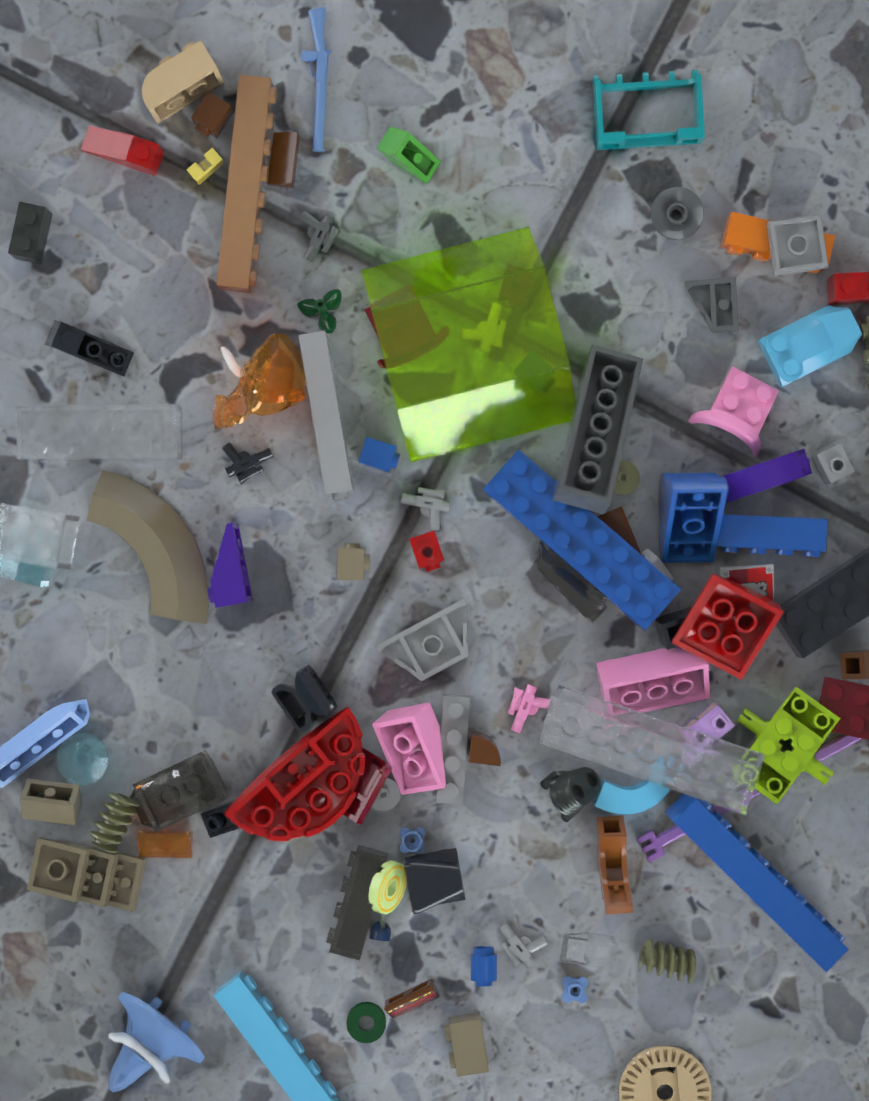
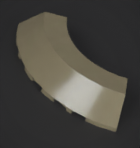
[87,470,209,624]

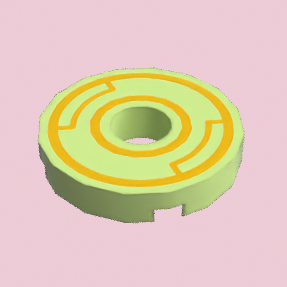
[368,860,407,914]

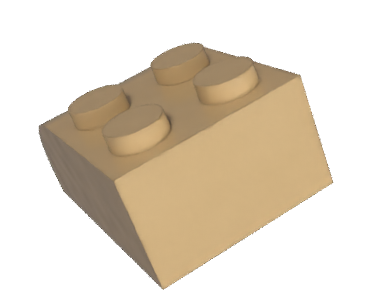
[142,40,224,124]

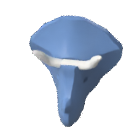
[108,992,205,1092]

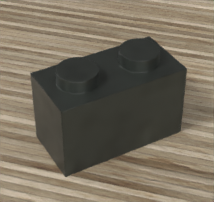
[8,201,53,265]

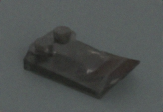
[533,540,607,622]
[130,750,228,832]

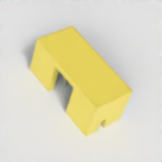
[187,148,224,185]

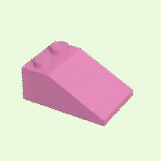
[372,702,446,795]

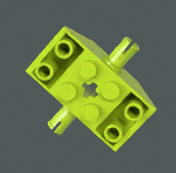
[733,687,840,805]

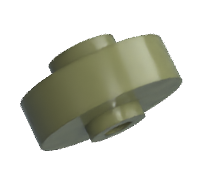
[614,461,640,496]

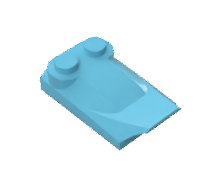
[757,305,862,388]

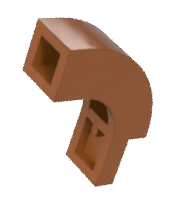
[597,815,633,915]

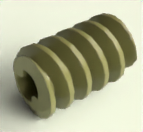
[89,793,140,853]
[638,939,696,984]

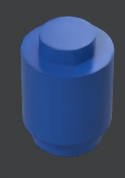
[470,946,497,987]

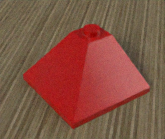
[671,573,783,680]

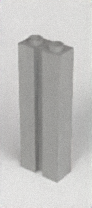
[298,331,355,501]

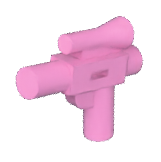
[508,684,554,733]

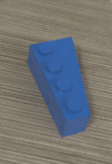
[717,514,828,557]

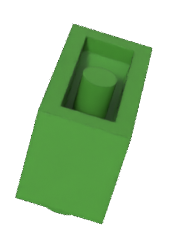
[376,126,441,184]

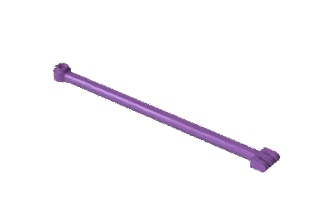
[636,735,861,862]

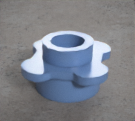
[399,827,426,854]
[562,976,588,1003]

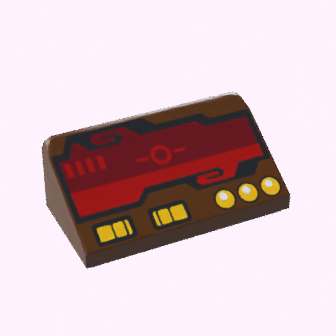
[384,979,440,1019]

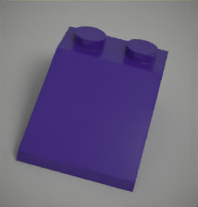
[207,522,253,608]

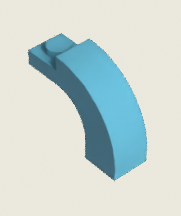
[592,746,676,814]

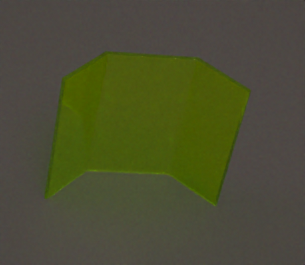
[361,227,575,463]

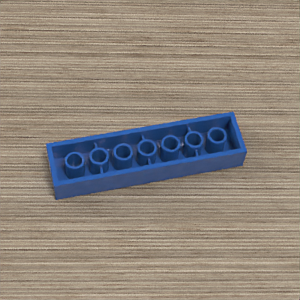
[483,449,681,631]
[664,790,849,972]

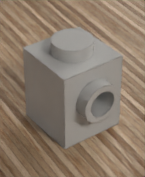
[811,443,855,486]

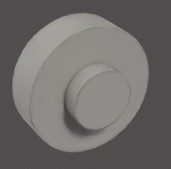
[372,777,401,812]

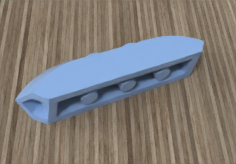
[0,699,90,788]

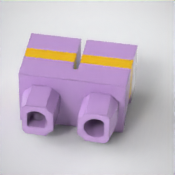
[676,702,735,756]

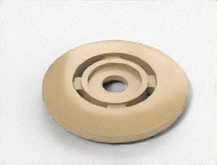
[619,1045,711,1101]

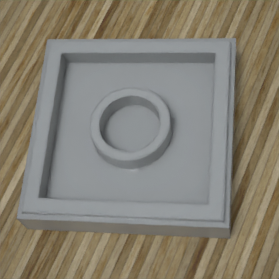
[766,214,828,276]

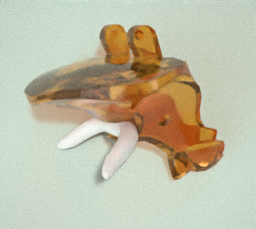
[212,334,306,429]

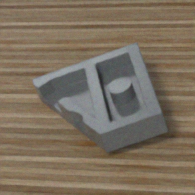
[685,277,739,333]

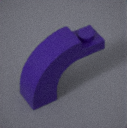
[721,449,812,503]

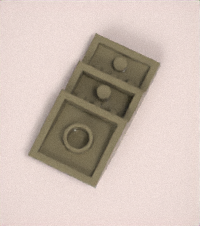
[27,837,147,912]

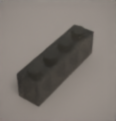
[326,845,388,961]

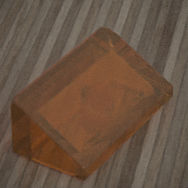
[137,830,193,858]

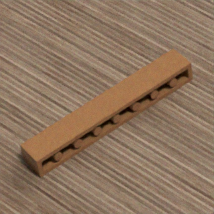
[217,75,277,293]

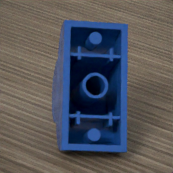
[658,473,728,563]

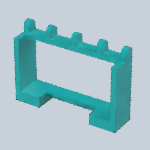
[592,69,705,150]

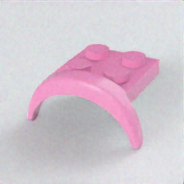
[688,366,779,458]

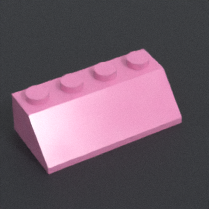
[596,646,710,720]

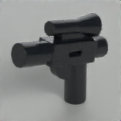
[222,442,273,484]

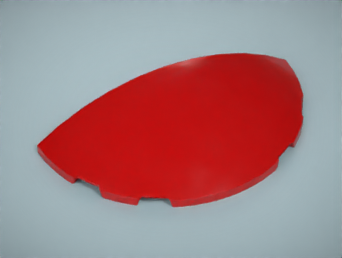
[224,707,365,842]

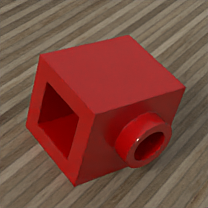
[409,530,444,572]

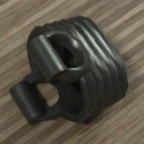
[540,766,601,822]

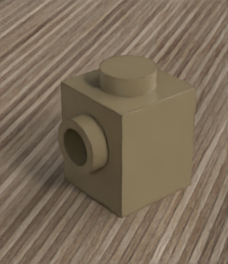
[337,543,370,581]

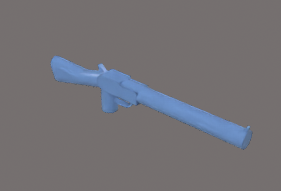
[301,7,332,152]

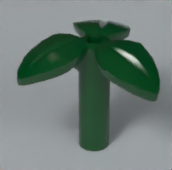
[297,289,342,334]

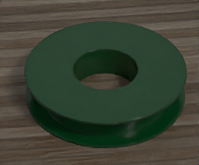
[346,1002,386,1043]

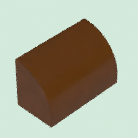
[468,730,501,767]

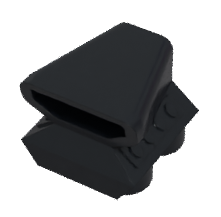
[272,664,338,733]
[404,848,466,914]

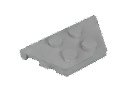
[375,598,468,681]

